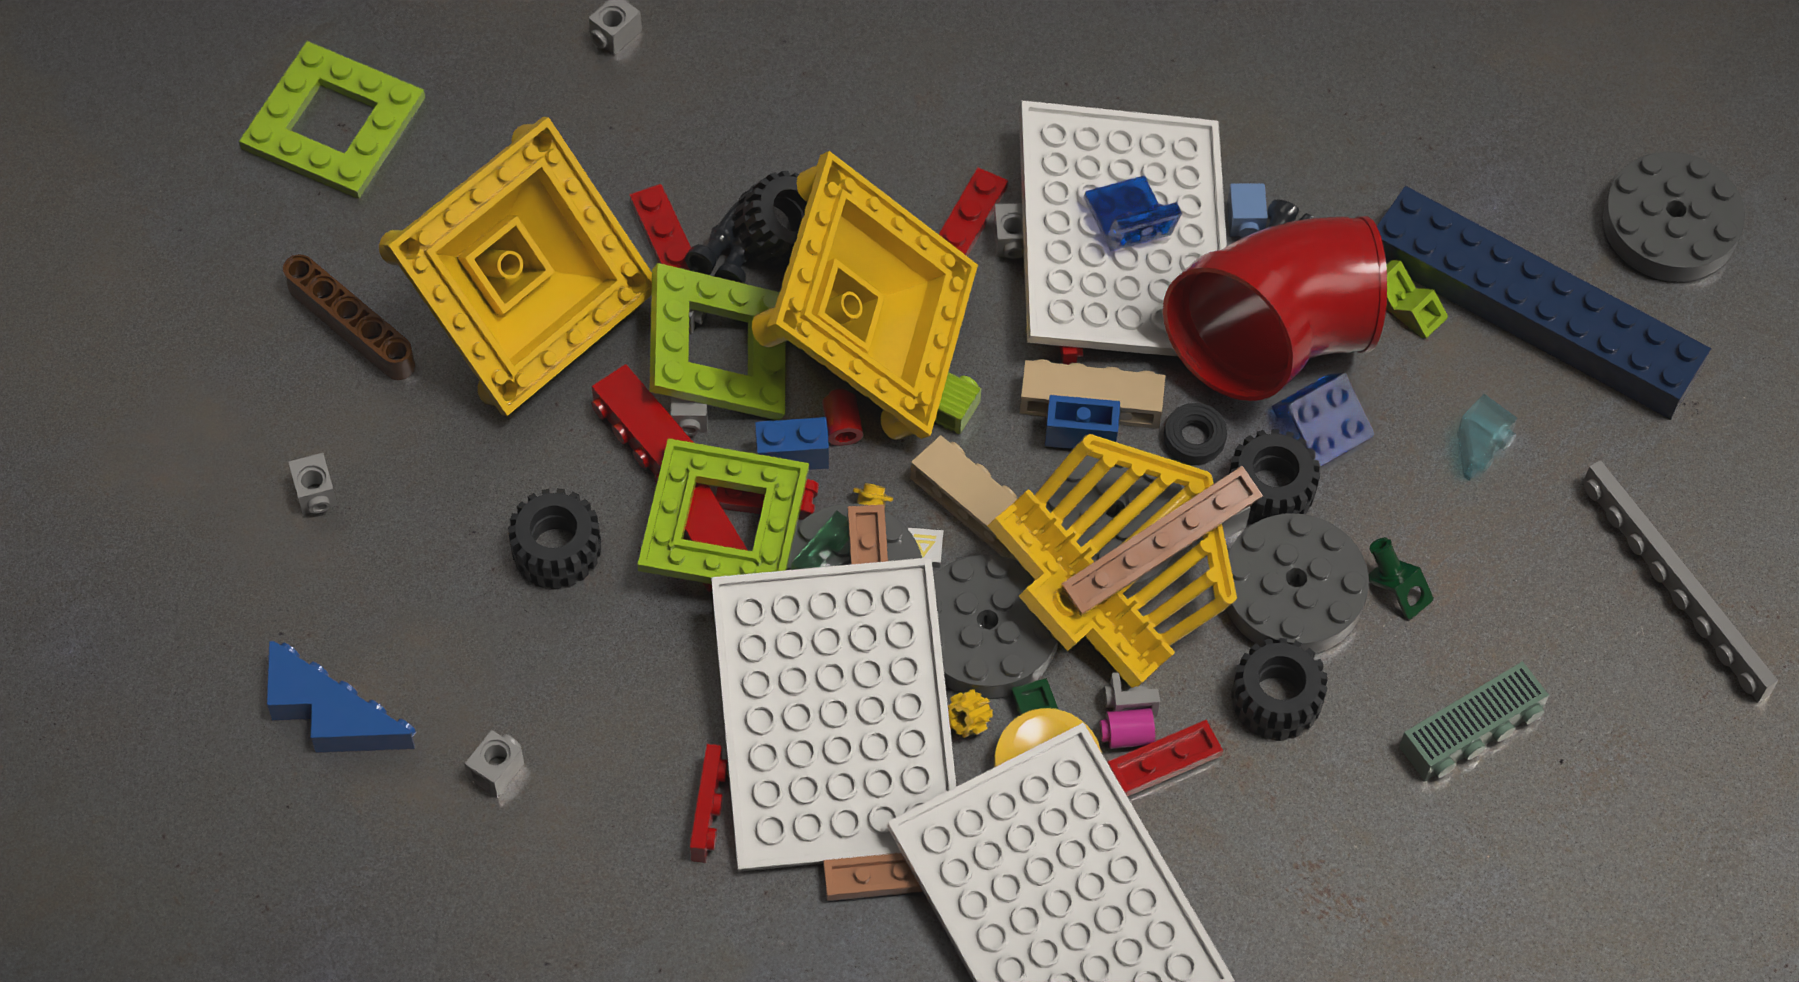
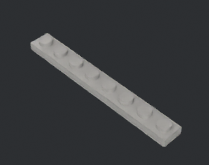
[1583,460,1778,703]

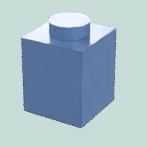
[1227,183,1267,238]

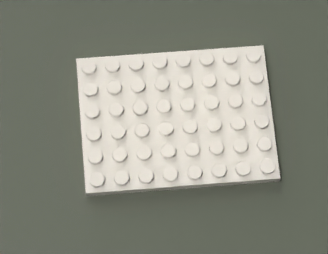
[1019,101,1227,356]
[711,557,956,871]
[887,723,1235,982]

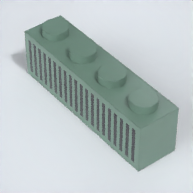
[1399,661,1549,781]

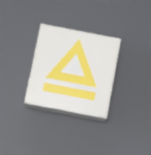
[908,528,944,568]

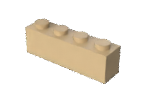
[1020,359,1165,429]
[910,435,1018,561]

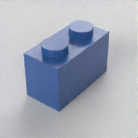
[1045,395,1120,449]
[755,417,829,470]

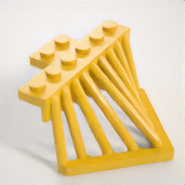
[987,434,1237,688]

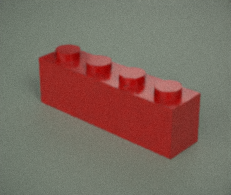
[591,364,702,487]
[683,484,748,592]

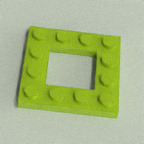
[239,41,425,199]
[649,263,785,420]
[637,439,809,584]

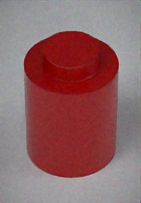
[822,389,863,446]

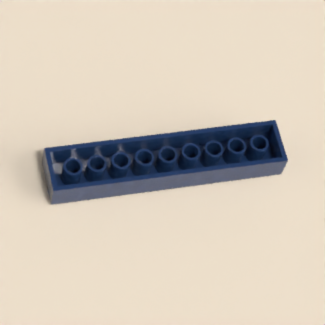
[1377,186,1712,420]

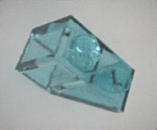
[1457,394,1518,481]

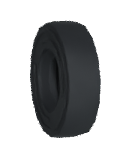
[1164,403,1227,465]

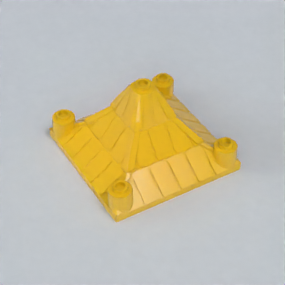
[379,117,652,416]
[752,151,978,440]

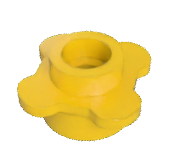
[853,483,893,509]

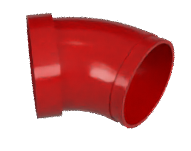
[1163,216,1387,401]

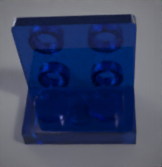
[1084,176,1182,252]
[1271,373,1374,467]

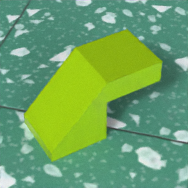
[1386,260,1449,338]

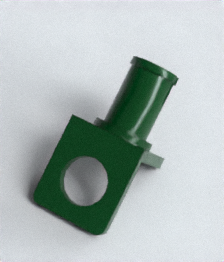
[1368,537,1434,619]

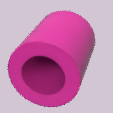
[1100,708,1155,749]

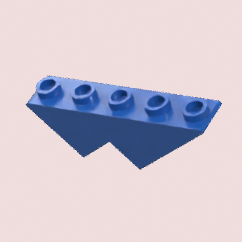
[267,641,416,753]

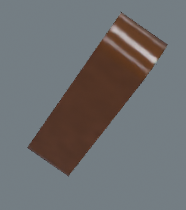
[283,254,415,380]

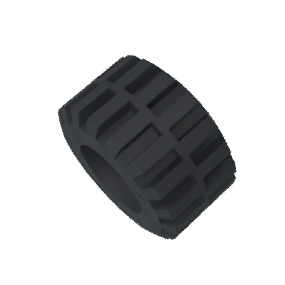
[735,171,807,266]
[1229,429,1320,523]
[508,488,601,588]
[1231,638,1328,740]

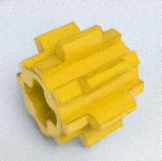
[948,689,993,738]

